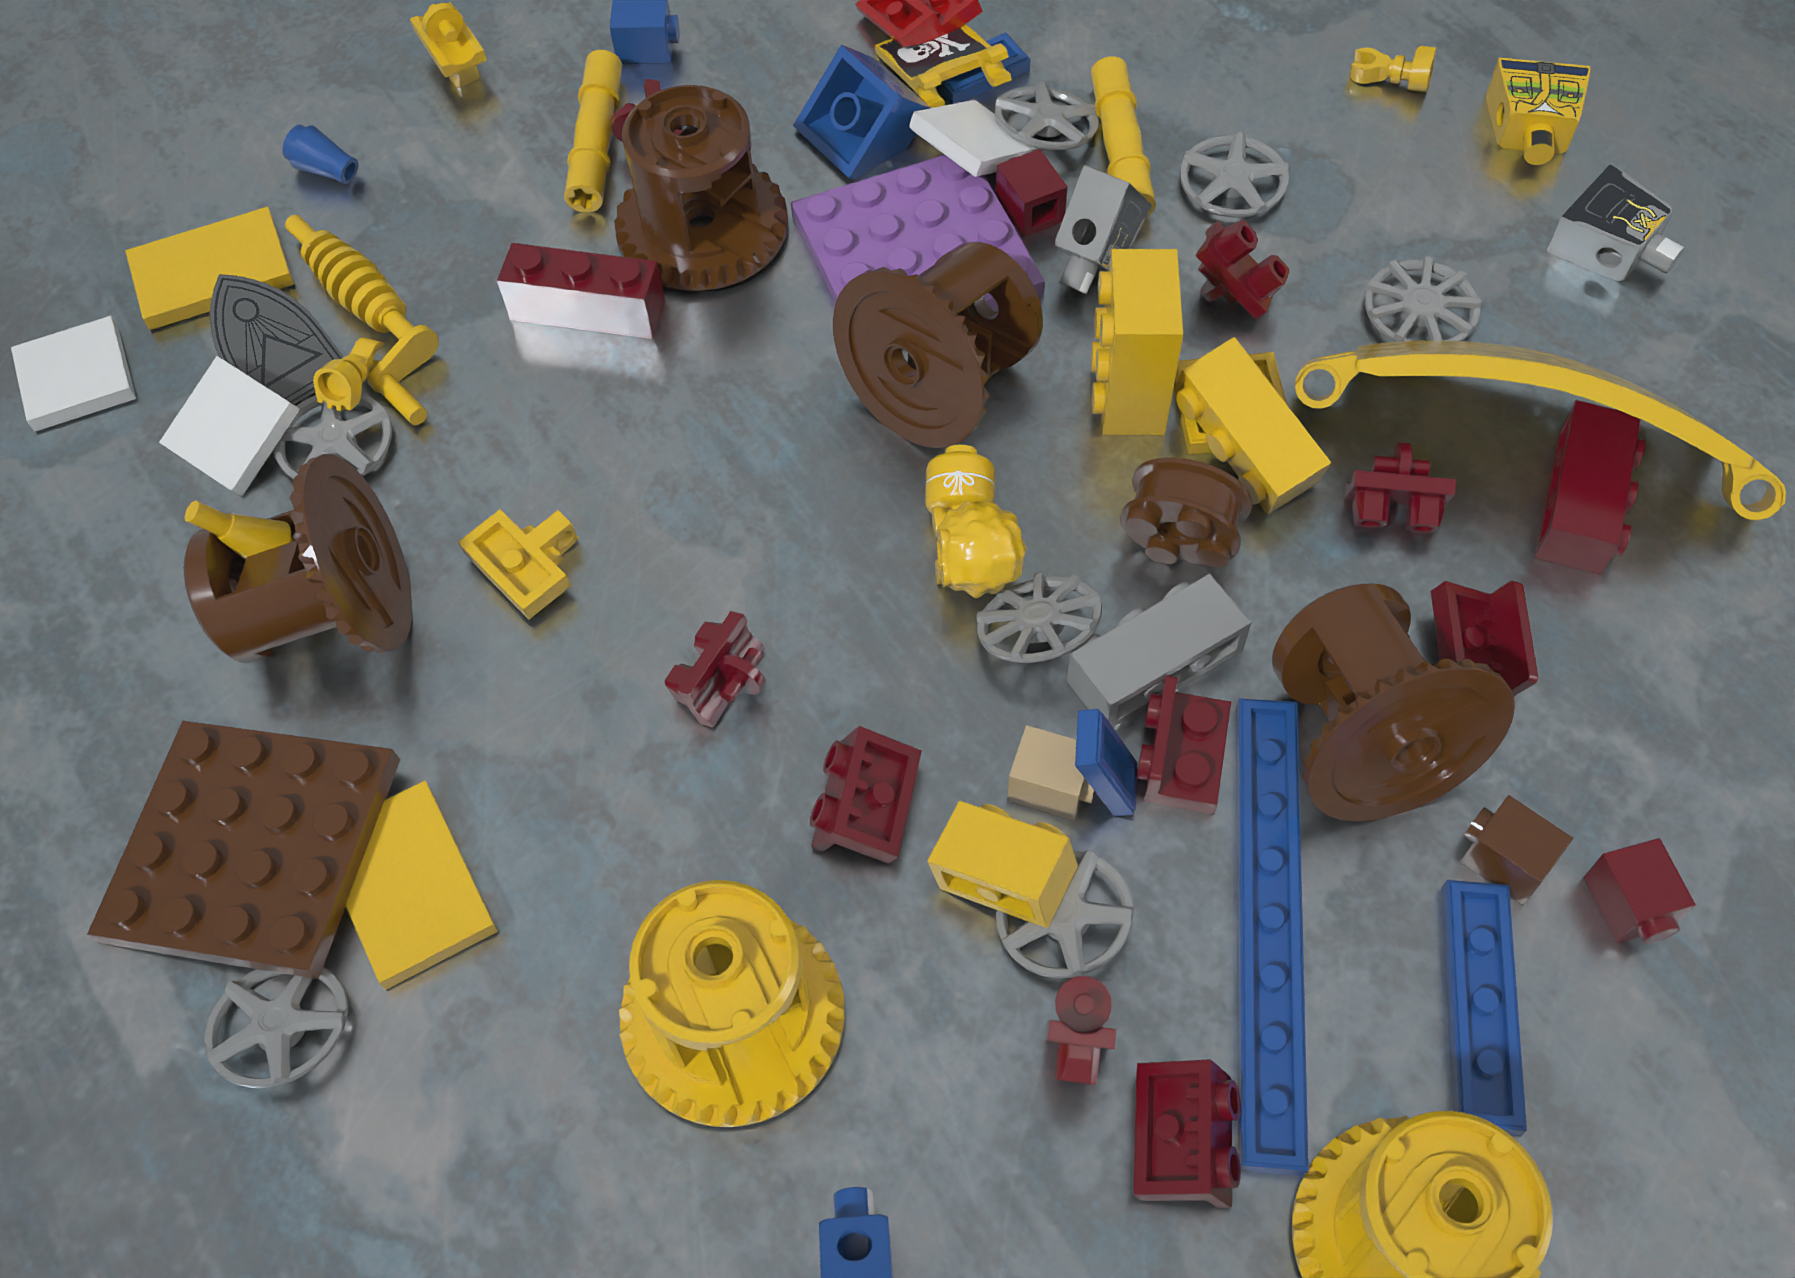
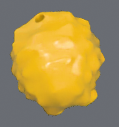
[932,500,1027,598]

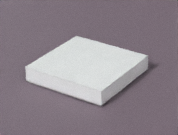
[909,100,1041,177]
[11,316,136,432]
[159,356,300,496]

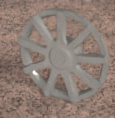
[1365,256,1482,342]
[976,572,1102,663]

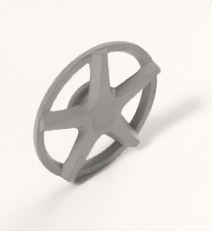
[995,81,1099,150]
[1180,131,1289,218]
[274,393,392,479]
[996,850,1134,978]
[204,967,348,1088]

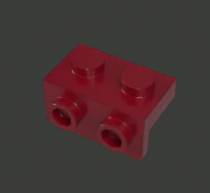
[1430,581,1539,696]

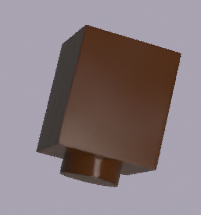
[1460,795,1574,906]

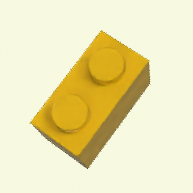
[927,800,1078,929]

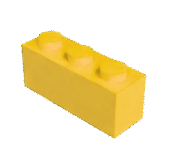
[1174,337,1331,515]

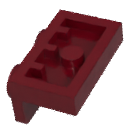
[1136,675,1231,815]
[810,726,922,863]
[1133,1059,1241,1208]

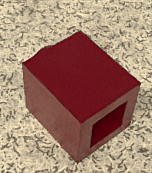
[996,149,1068,238]
[1583,838,1696,944]

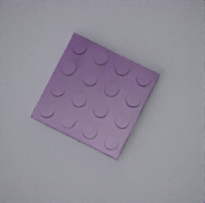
[791,155,1045,311]

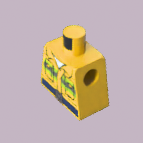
[1486,58,1591,165]

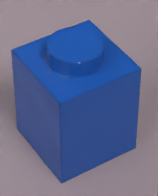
[609,0,680,64]

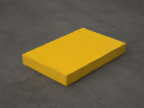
[125,206,295,330]
[346,780,498,990]

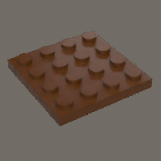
[87,721,401,979]

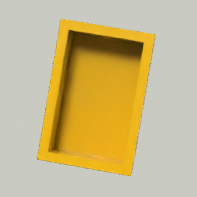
[1090,249,1183,435]

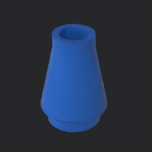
[282,125,359,184]

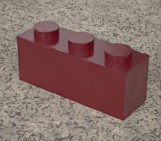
[497,243,665,339]
[1535,400,1646,575]

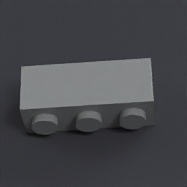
[1067,573,1252,728]

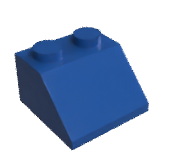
[793,45,931,180]

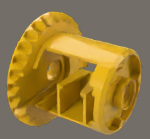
[619,880,845,1127]
[1292,1111,1553,1278]

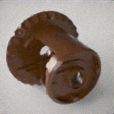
[614,85,788,291]
[833,241,1043,448]
[183,454,412,663]
[1272,583,1515,821]

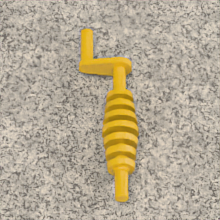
[285,214,439,425]

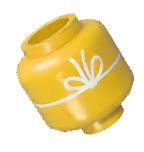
[925,445,996,515]

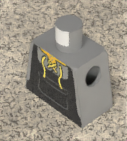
[1546,163,1685,281]
[1055,165,1152,295]

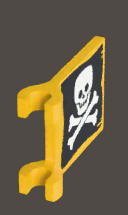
[875,24,1011,108]

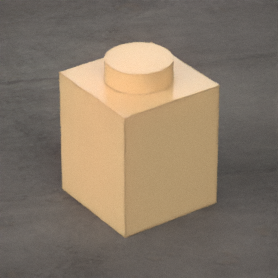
[1007,725,1095,821]

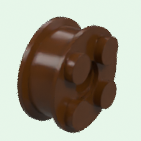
[1120,457,1253,567]

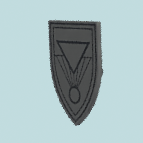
[210,274,344,406]

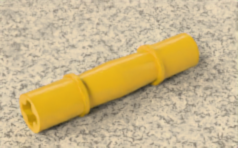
[564,50,622,212]
[1091,56,1156,217]

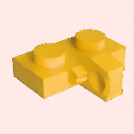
[457,509,579,620]

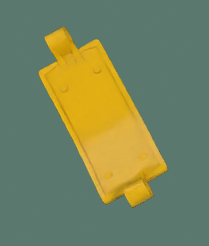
[1295,340,1786,520]

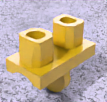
[410,2,487,88]

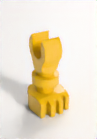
[1350,46,1437,93]
[313,337,385,411]

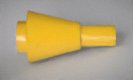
[185,500,293,561]

